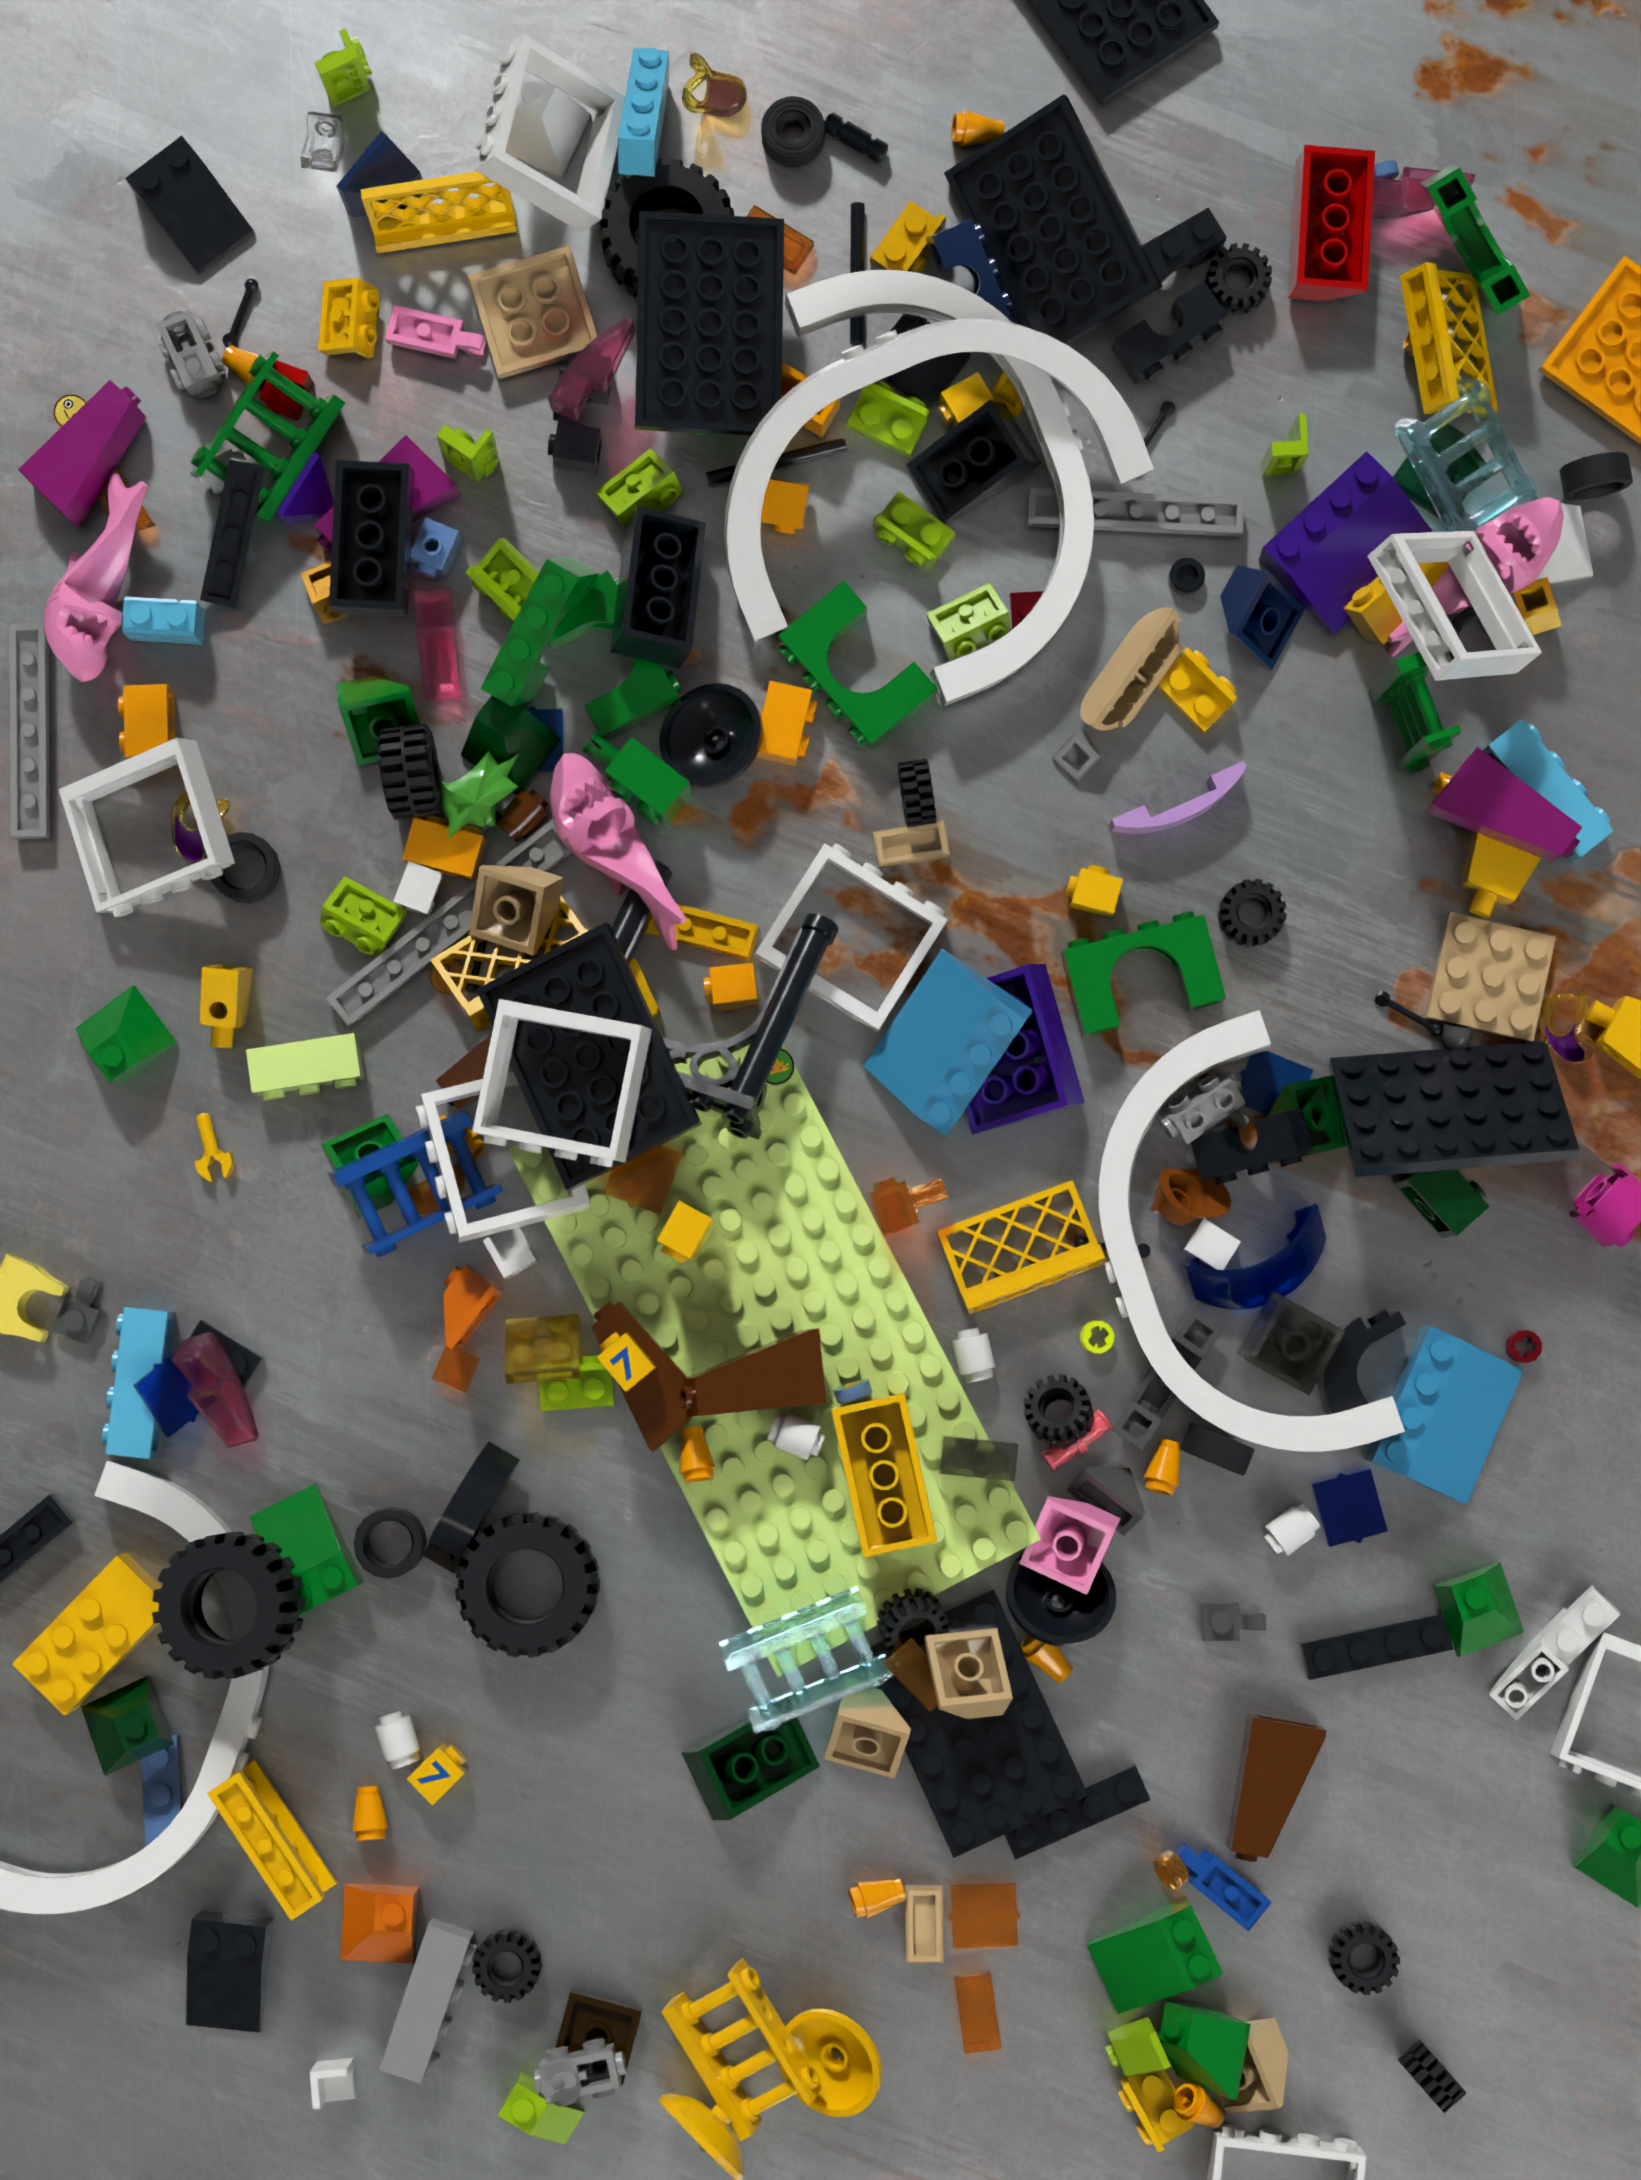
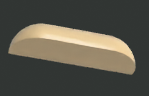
[1080,607,1182,731]

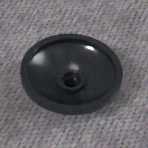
[659,683,763,788]
[1005,1553,1116,1647]

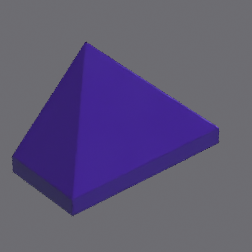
[276,452,334,526]

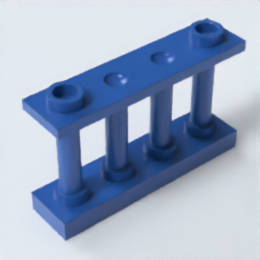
[328,1111,503,1257]

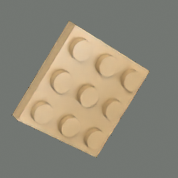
[468,245,601,379]
[1425,912,1556,1042]

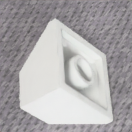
[505,72,592,179]
[1534,503,1594,584]

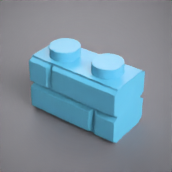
[122,597,205,645]

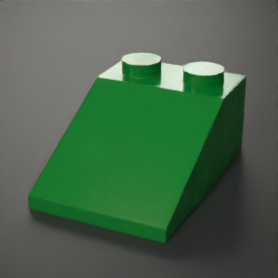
[250,1483,364,1616]
[1086,1897,1223,2014]

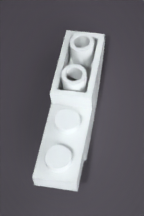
[1489,1585,1621,1721]

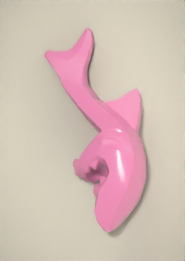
[43,473,148,683]
[1387,497,1564,657]
[550,753,686,951]

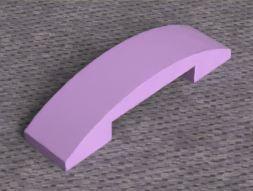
[1108,761,1247,834]

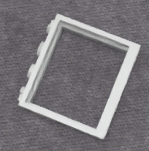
[475,33,625,232]
[1368,531,1542,681]
[58,738,235,917]
[755,843,948,1033]
[472,999,652,1168]
[416,1071,590,1243]
[1550,1632,1641,1798]
[1207,2124,1367,2180]

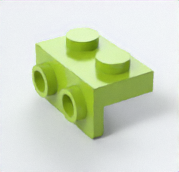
[466,538,539,621]

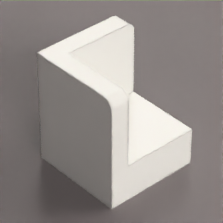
[393,861,442,917]
[1180,1218,1241,1271]
[483,1227,539,1279]
[309,2057,357,2110]

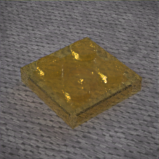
[505,1314,580,1384]

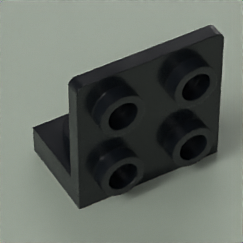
[885,314,971,409]

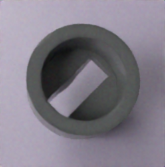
[1442,1024,1473,1050]

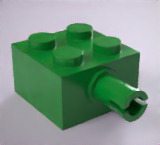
[582,732,692,828]

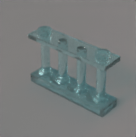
[1392,378,1538,547]
[719,1586,894,1734]

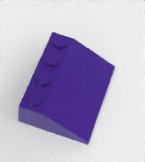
[1259,451,1433,636]
[965,964,1085,1135]

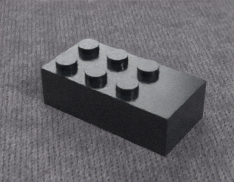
[329,460,415,617]
[610,505,706,669]

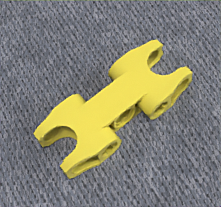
[0,1253,70,1342]

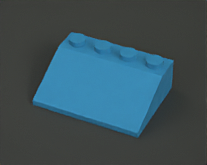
[863,948,1033,1137]
[1364,1326,1523,1505]

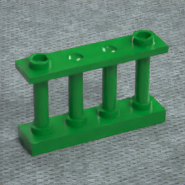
[190,351,346,524]
[1368,652,1461,774]

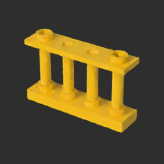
[207,1759,338,1921]
[661,1958,822,2142]

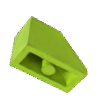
[1105,2015,1171,2076]
[498,2072,585,2145]

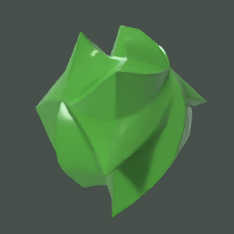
[441,751,519,840]

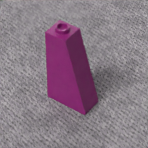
[18,380,146,528]
[314,435,461,554]
[1426,747,1583,862]

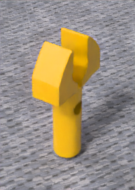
[194,1113,235,1182]

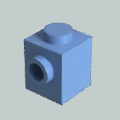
[411,517,463,579]

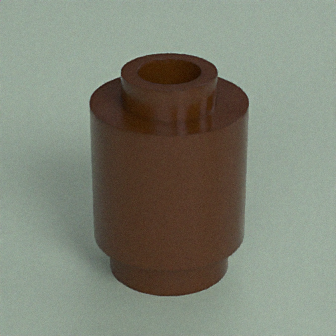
[496,789,549,842]

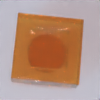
[432,1346,481,1393]

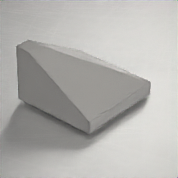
[1052,728,1102,782]

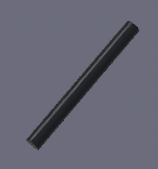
[850,202,865,345]
[706,437,847,486]

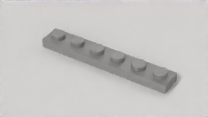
[1027,488,1244,537]
[9,623,50,839]

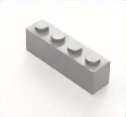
[379,1918,477,2085]

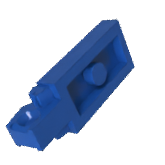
[1174,1842,1272,1931]

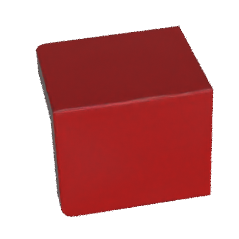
[259,360,314,421]

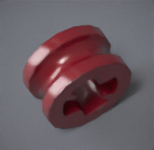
[1505,1330,1542,1363]

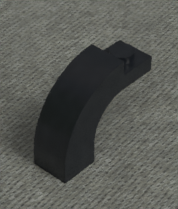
[1318,1308,1406,1415]
[423,1441,520,1574]

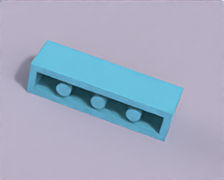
[618,48,669,177]
[1482,719,1613,863]
[102,1307,175,1459]

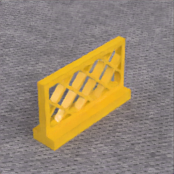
[360,171,518,254]
[1400,262,1498,415]
[430,896,588,1033]
[937,1180,1105,1315]

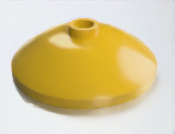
[778,2009,882,2117]
[658,2093,744,2180]

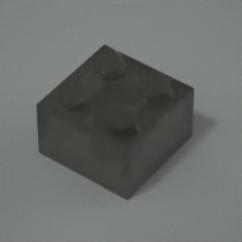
[1237,1290,1346,1395]

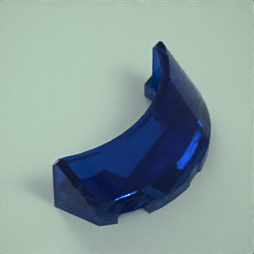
[1179,1203,1327,1310]

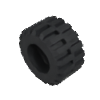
[378,723,442,820]

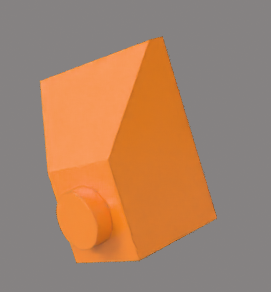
[443,1264,504,1350]
[340,1883,419,1964]

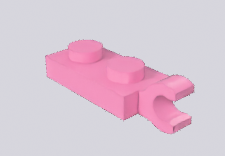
[385,305,487,359]

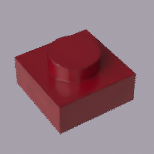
[1009,591,1043,629]

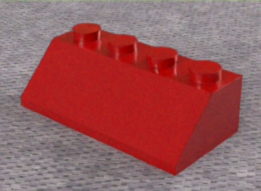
[1288,145,1375,301]

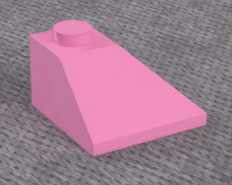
[1019,1496,1121,1595]

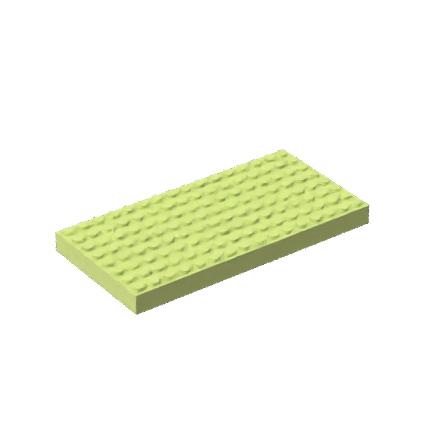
[508,1025,1041,1677]

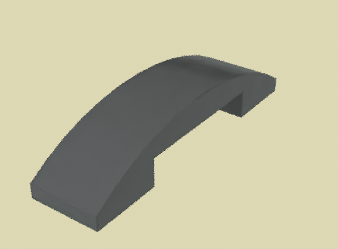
[1111,1309,1224,1451]

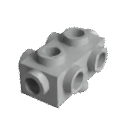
[156,310,225,398]
[1159,1072,1249,1145]
[534,2038,627,2106]

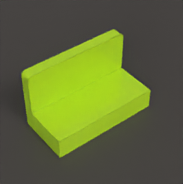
[1261,413,1309,477]

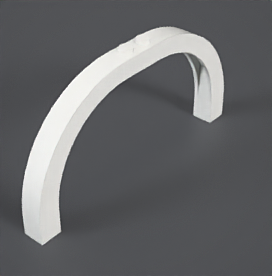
[784,270,1094,706]
[724,318,1154,641]
[1099,1010,1405,1452]
[0,1460,269,1914]

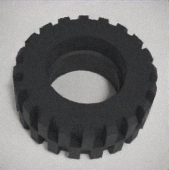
[599,159,735,298]
[455,1512,600,1658]
[152,1532,306,1680]

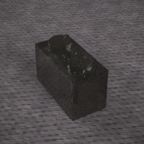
[938,1435,1019,1481]

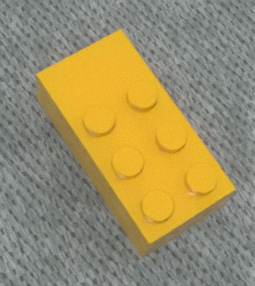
[831,1393,937,1558]
[12,1552,162,1716]

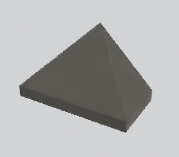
[1067,1467,1145,1536]

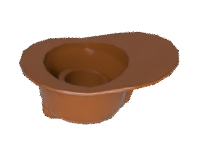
[1151,1168,1231,1225]

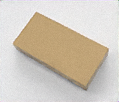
[873,820,950,869]
[905,1885,943,1963]

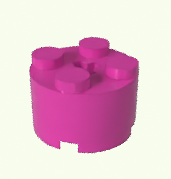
[1569,1163,1641,1248]

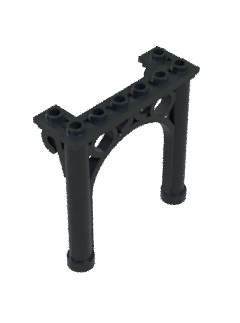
[611,859,839,1140]

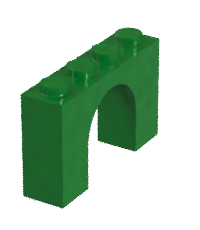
[1420,164,1531,315]
[480,555,600,707]
[548,571,681,741]
[777,580,938,750]
[1060,911,1226,1037]

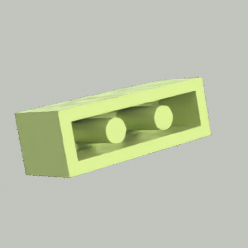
[246,1033,366,1100]

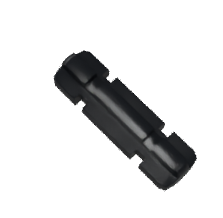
[824,112,888,163]

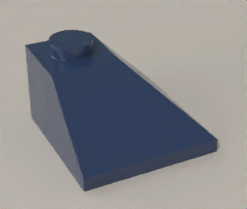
[336,131,423,217]
[1220,565,1305,670]

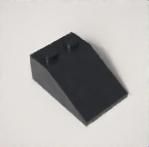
[125,136,255,275]
[906,400,1042,524]
[186,1911,274,2033]

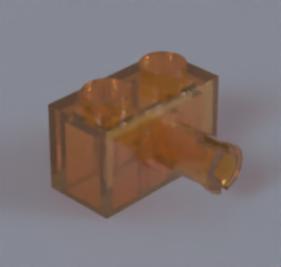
[869,1177,948,1237]

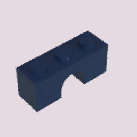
[926,219,1013,321]

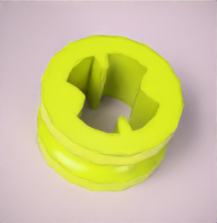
[1080,1321,1115,1354]

